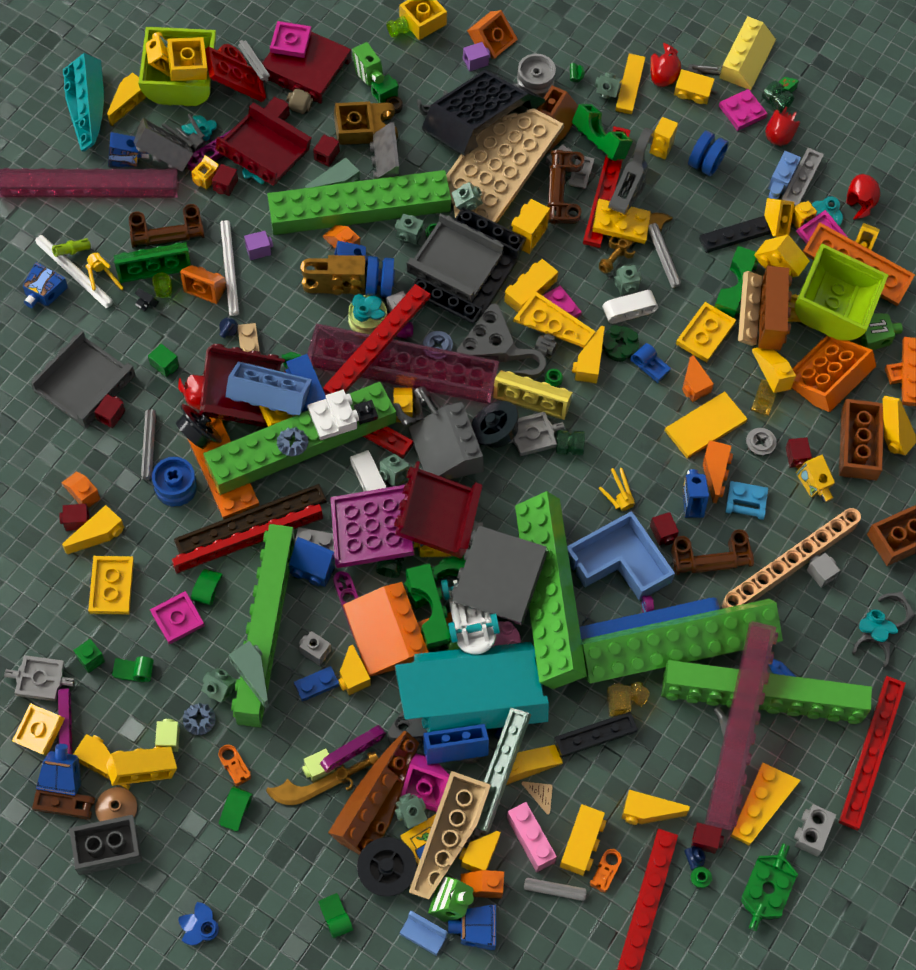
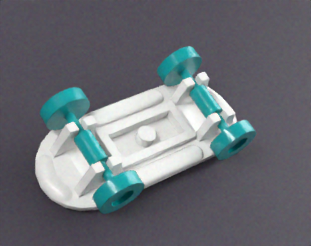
[441,579,500,655]

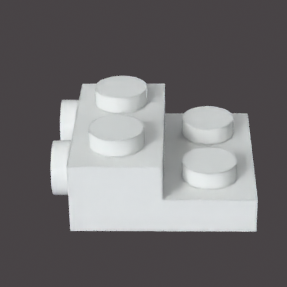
[307,389,359,440]

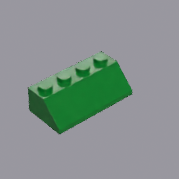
[114,242,191,283]

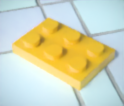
[592,199,651,244]
[676,302,736,363]
[88,556,134,615]

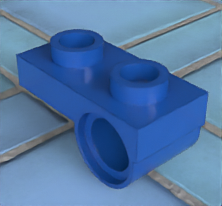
[630,343,671,383]

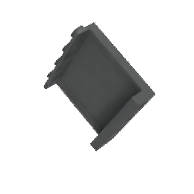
[407,213,504,303]
[31,330,135,428]
[451,525,548,626]

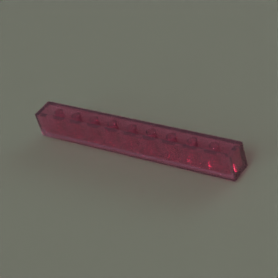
[0,168,179,198]
[705,621,778,831]

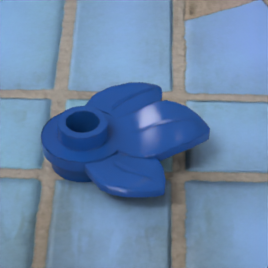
[178,902,219,945]

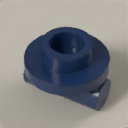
[219,317,238,338]
[684,846,705,870]

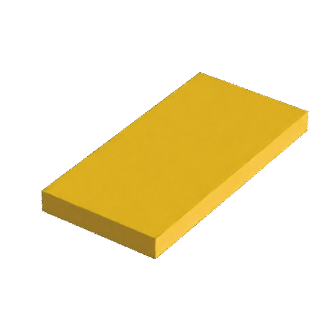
[664,391,748,459]

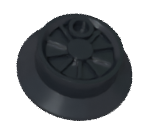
[471,401,519,448]
[176,404,222,449]
[357,837,417,897]

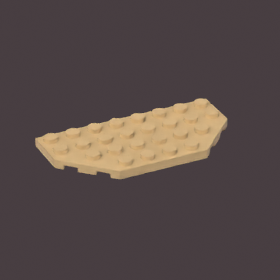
[446,108,564,223]

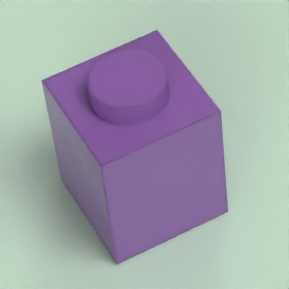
[463,42,490,72]
[244,231,273,260]

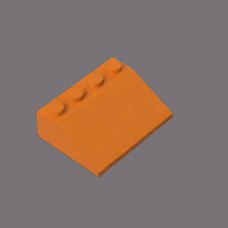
[791,336,876,412]
[343,582,429,677]

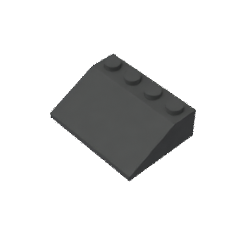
[408,402,484,480]

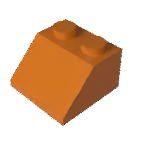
[467,10,518,59]
[180,265,226,304]

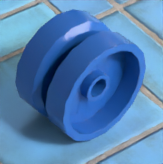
[688,130,729,176]
[365,256,395,298]
[152,457,197,507]

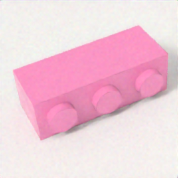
[506,802,557,873]

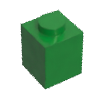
[371,74,399,103]
[148,344,179,377]
[73,639,105,673]

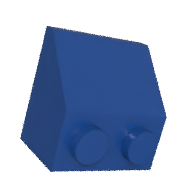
[289,537,335,587]

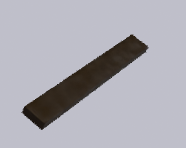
[174,484,327,554]

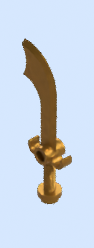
[599,213,673,273]
[266,752,379,805]

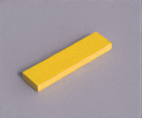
[615,54,645,114]

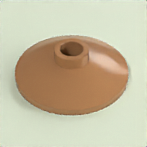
[95,787,137,821]

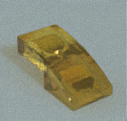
[751,379,776,416]

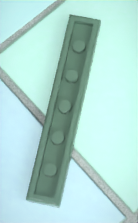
[475,708,531,833]

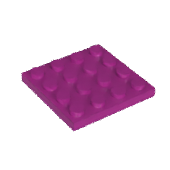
[330,485,415,568]

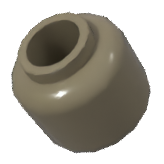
[286,89,313,114]

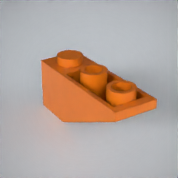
[702,440,733,503]

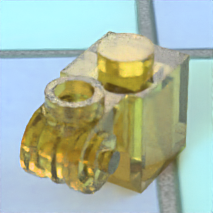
[606,682,649,716]

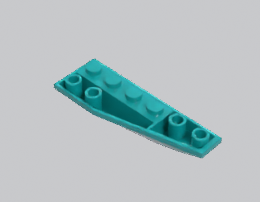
[63,53,104,152]

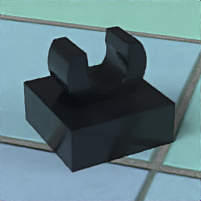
[135,288,159,312]
[354,400,378,425]

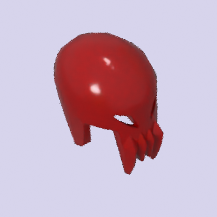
[651,43,681,87]
[765,107,800,146]
[846,174,881,220]
[178,375,203,410]

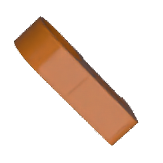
[218,745,251,787]
[590,849,622,893]

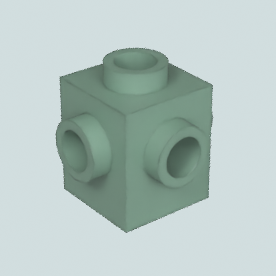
[594,72,622,99]
[451,182,483,211]
[394,214,423,244]
[614,265,642,295]
[379,454,410,486]
[201,668,237,703]
[394,793,428,829]

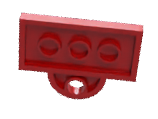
[205,44,266,102]

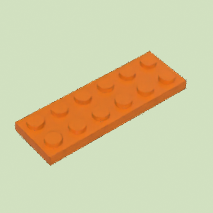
[802,222,915,306]
[187,418,260,520]

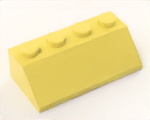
[720,16,776,90]
[493,370,573,420]

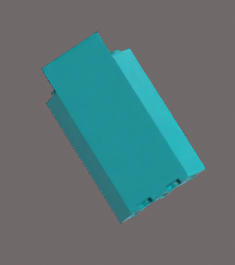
[395,642,549,732]

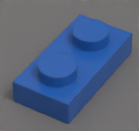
[294,666,339,702]

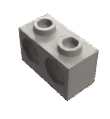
[794,804,836,857]

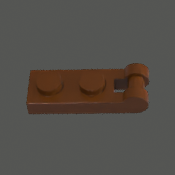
[32,789,95,820]

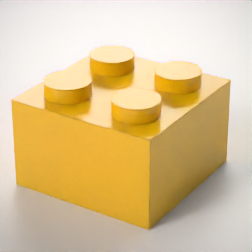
[399,0,447,40]
[167,37,207,81]
[511,199,550,254]
[754,234,810,277]

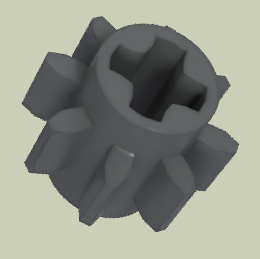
[535,333,558,358]

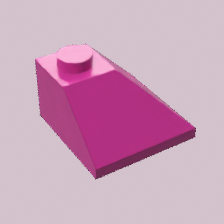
[400,753,450,812]

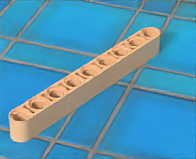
[722,508,861,609]

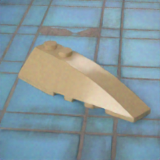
[409,771,491,900]

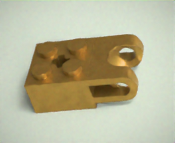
[334,101,398,145]
[301,255,366,295]

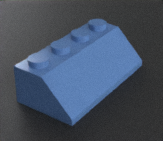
[225,361,312,415]

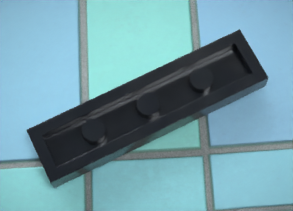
[699,216,771,253]
[554,712,638,758]

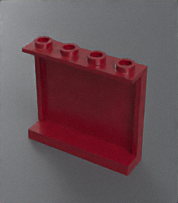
[262,32,352,104]
[215,102,312,186]
[199,344,285,428]
[394,461,482,559]

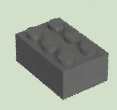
[69,815,142,875]

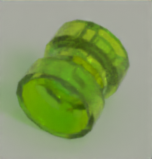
[386,16,409,38]
[152,272,173,298]

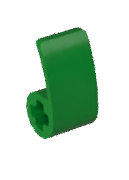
[191,569,223,605]
[112,656,154,682]
[219,786,253,831]
[318,893,353,939]

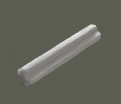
[524,878,587,901]

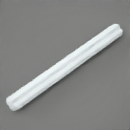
[220,220,239,316]
[35,235,113,308]

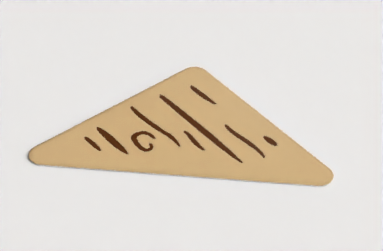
[522,782,552,815]

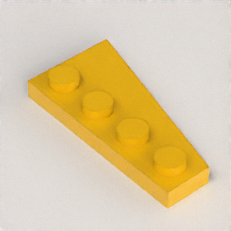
[513,291,596,348]
[730,763,801,846]

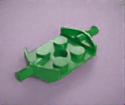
[741,843,798,931]

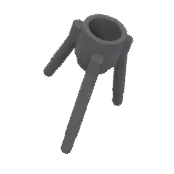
[687,64,721,95]
[162,113,206,151]
[413,386,441,416]

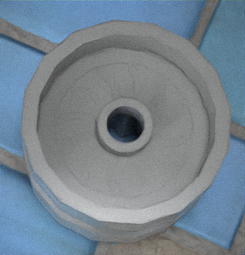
[517,53,556,98]

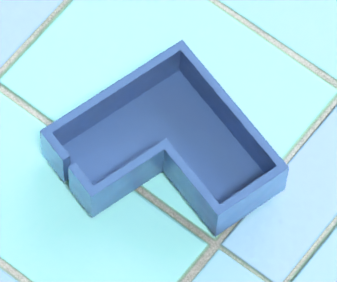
[567,511,675,601]

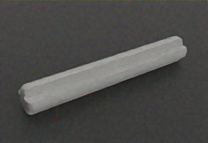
[238,40,270,81]
[648,223,681,288]
[141,409,156,480]

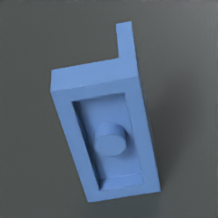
[399,911,448,956]

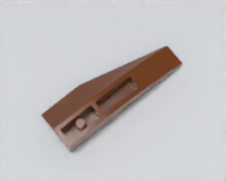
[536,85,578,156]
[328,731,419,855]

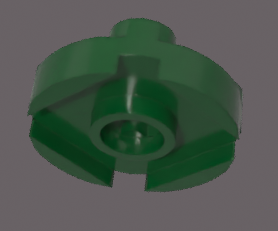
[602,325,639,362]

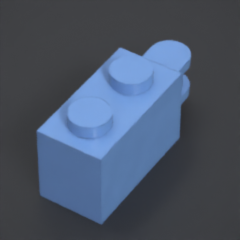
[768,151,801,199]

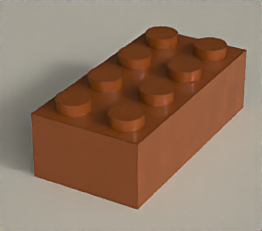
[758,266,792,350]
[839,399,883,481]
[867,505,916,566]

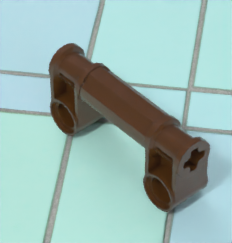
[548,150,584,224]
[129,204,205,248]
[671,529,754,575]

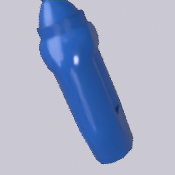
[765,656,796,677]

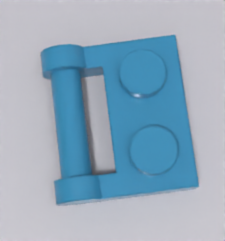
[725,481,768,520]

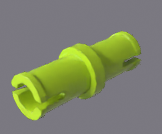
[52,238,91,257]

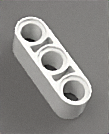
[602,290,658,324]
[350,450,386,491]

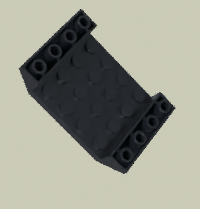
[422,69,546,156]
[409,207,526,324]

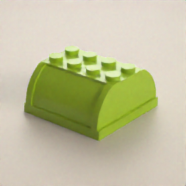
[138,27,216,106]
[795,243,888,340]

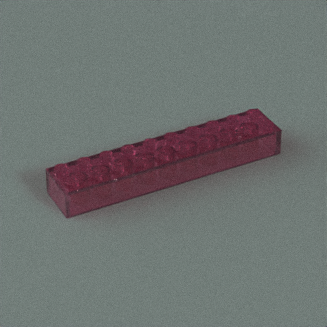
[307,323,499,404]

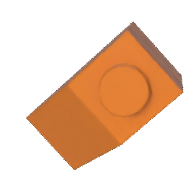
[323,225,360,249]
[682,355,714,402]
[61,471,100,508]
[460,870,504,899]

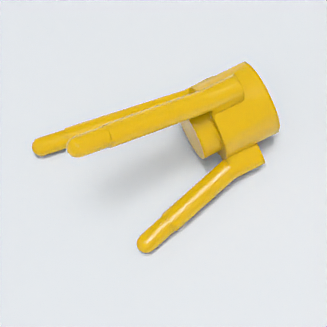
[85,252,124,290]
[599,468,635,511]

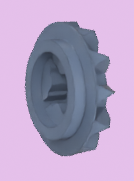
[423,331,453,358]
[277,427,308,456]
[182,703,216,735]

